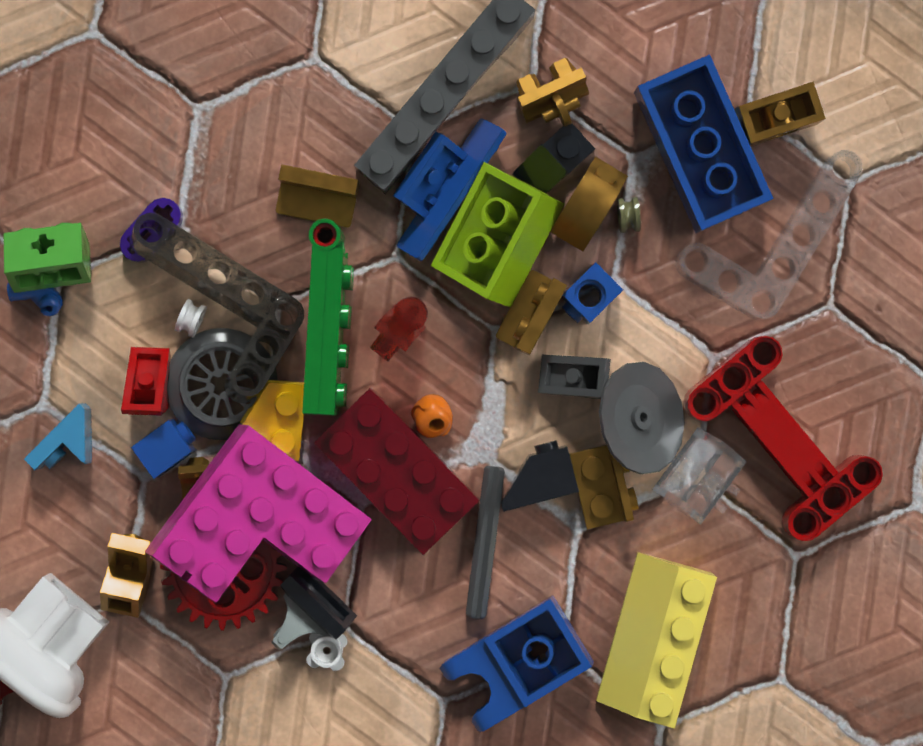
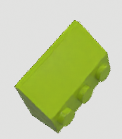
[431,162,565,307]

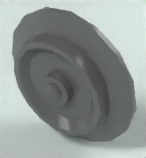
[599,362,685,474]

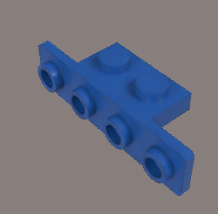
[393,118,507,261]

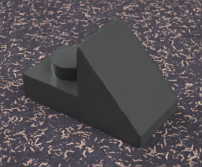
[538,354,611,399]

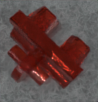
[370,297,428,362]

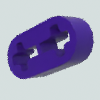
[120,198,183,263]

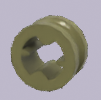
[617,197,641,233]

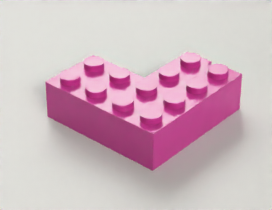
[144,424,372,602]

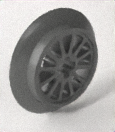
[167,328,278,440]

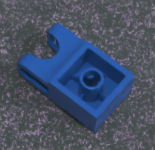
[439,595,594,732]

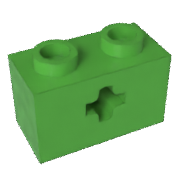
[3,223,91,293]

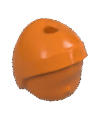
[411,394,453,438]

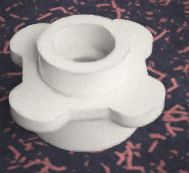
[306,633,348,671]

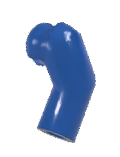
[7,282,63,316]

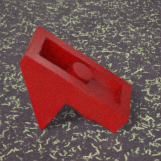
[121,347,171,416]

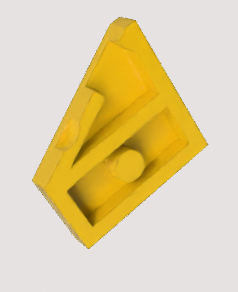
[240,380,304,461]

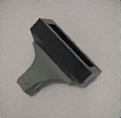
[272,567,357,650]

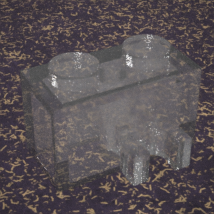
[652,428,747,525]

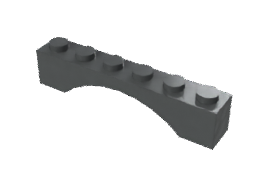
[354,0,536,195]

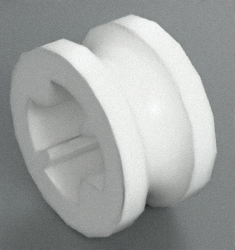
[175,299,207,338]

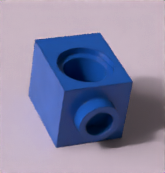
[561,262,623,324]
[131,419,196,479]

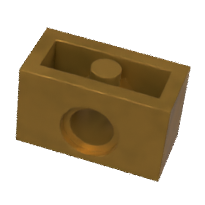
[735,81,826,146]

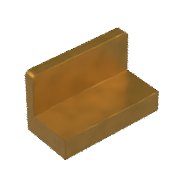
[275,164,360,228]

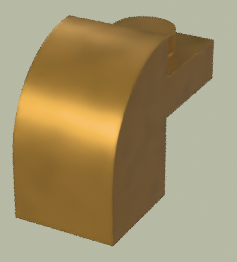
[550,156,628,252]
[100,533,154,618]

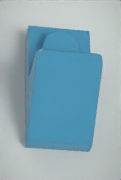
[24,403,92,470]

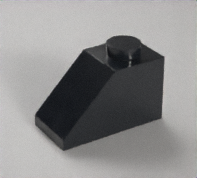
[501,440,579,512]

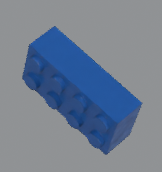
[634,54,774,233]

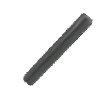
[466,466,505,619]

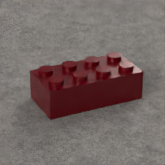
[314,388,480,555]

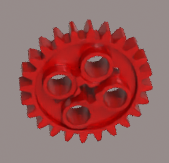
[160,540,287,631]

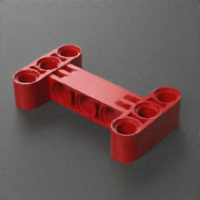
[683,336,883,541]

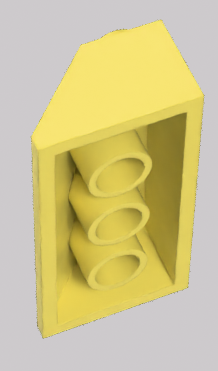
[596,552,717,729]

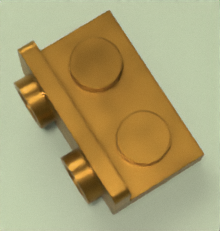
[496,270,567,355]
[569,445,639,529]

